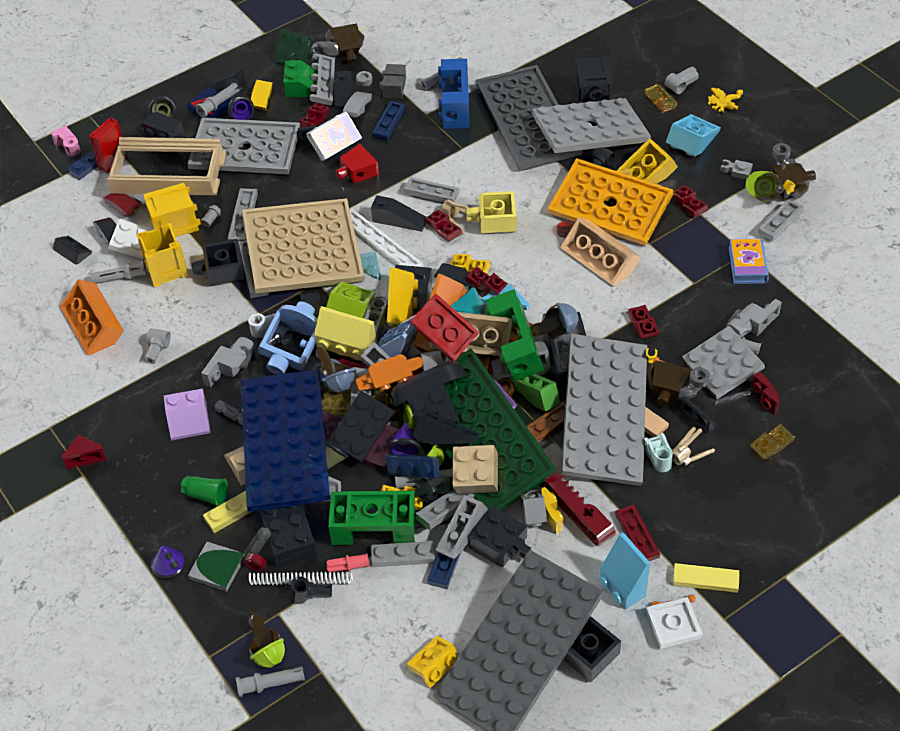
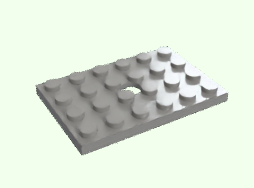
[532,98,651,153]
[188,118,300,174]

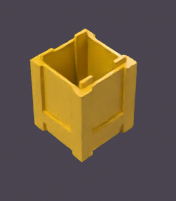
[143,183,201,237]
[136,223,189,288]

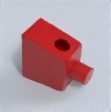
[335,144,379,183]

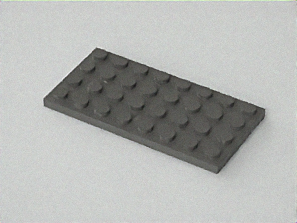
[475,65,583,171]
[433,550,605,731]

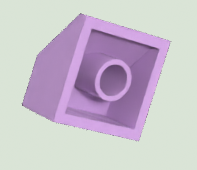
[164,389,210,440]

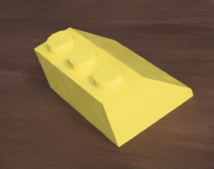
[314,307,377,361]

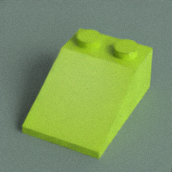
[326,281,376,319]

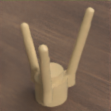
[441,200,469,235]
[672,427,715,466]

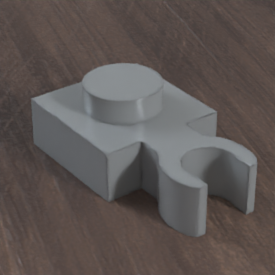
[720,160,753,180]

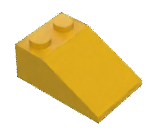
[617,138,678,184]

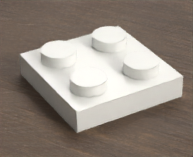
[108,219,153,260]
[646,597,703,649]

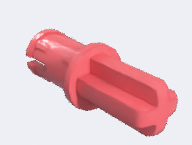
[327,553,369,572]

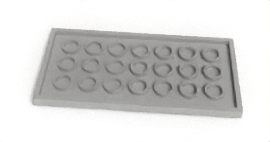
[561,334,647,486]

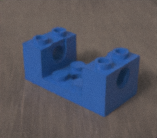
[438,58,470,129]

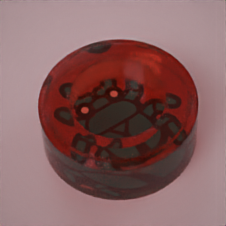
[557,221,574,238]

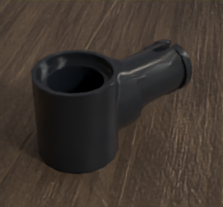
[591,147,615,167]
[257,321,294,348]
[289,576,332,604]

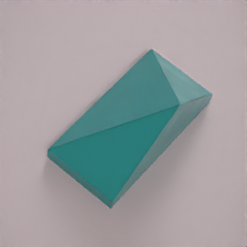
[450,288,484,314]

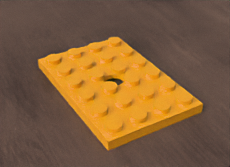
[547,158,673,246]

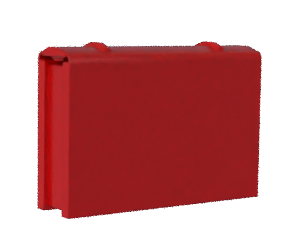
[89,118,127,174]

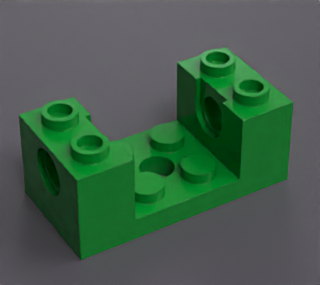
[485,289,544,381]
[329,491,416,545]

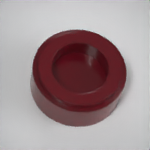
[244,553,267,572]

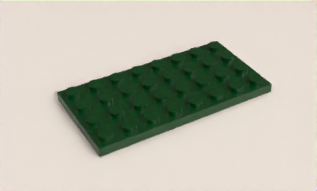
[441,348,558,511]

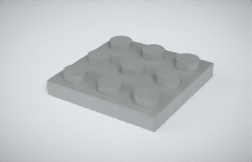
[682,326,765,399]

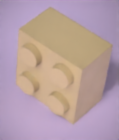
[453,445,498,494]

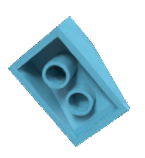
[666,114,721,156]
[599,533,650,610]

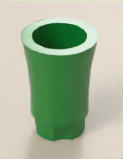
[181,476,228,506]

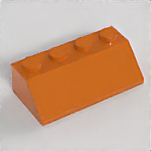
[414,273,467,360]
[60,279,124,355]

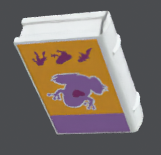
[307,112,362,161]

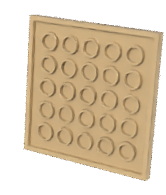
[242,198,365,294]

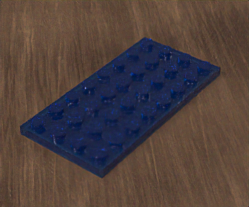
[241,369,331,512]

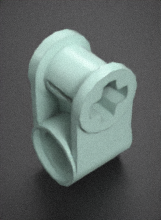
[643,433,673,472]

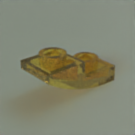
[750,424,795,459]

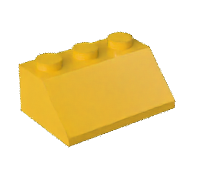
[387,267,418,329]

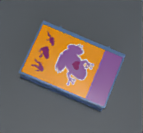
[729,238,769,284]

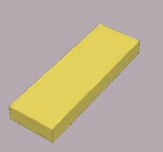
[673,563,739,593]

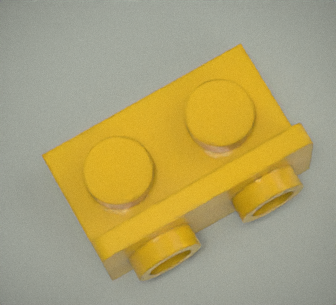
[406,635,459,688]

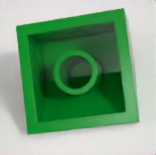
[284,60,317,97]

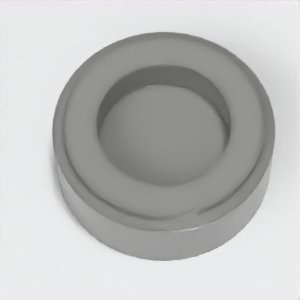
[356,71,373,86]

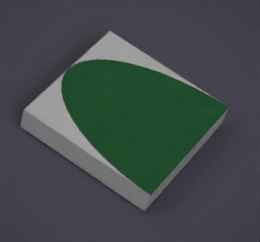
[188,542,245,592]

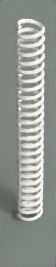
[249,572,353,585]

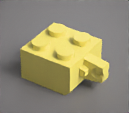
[466,191,517,233]

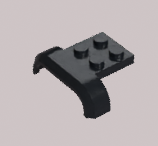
[390,361,467,424]

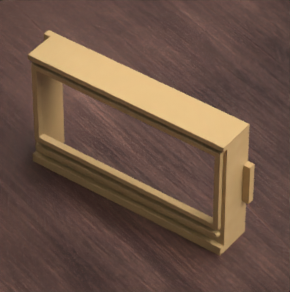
[107,137,226,195]

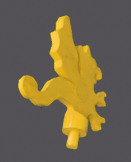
[708,88,743,112]

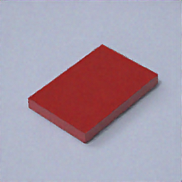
[409,293,480,361]

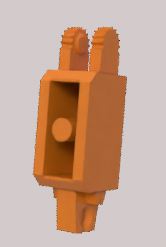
[355,354,424,392]

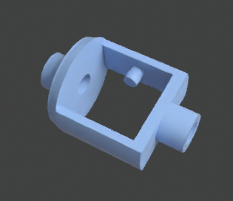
[258,302,318,375]

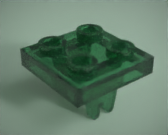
[274,29,312,63]

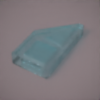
[360,252,381,280]

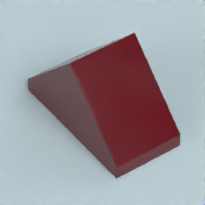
[62,435,106,470]

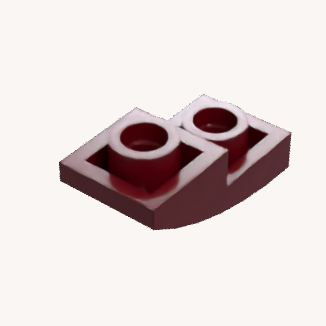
[299,103,330,127]
[672,185,708,218]
[103,193,140,215]
[425,210,462,242]
[465,266,508,295]
[627,305,660,340]
[751,371,780,415]

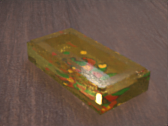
[644,84,677,113]

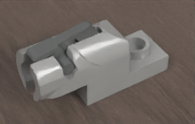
[726,299,782,338]
[201,337,255,387]

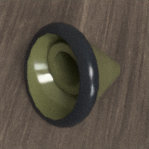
[149,96,177,118]
[318,438,349,473]

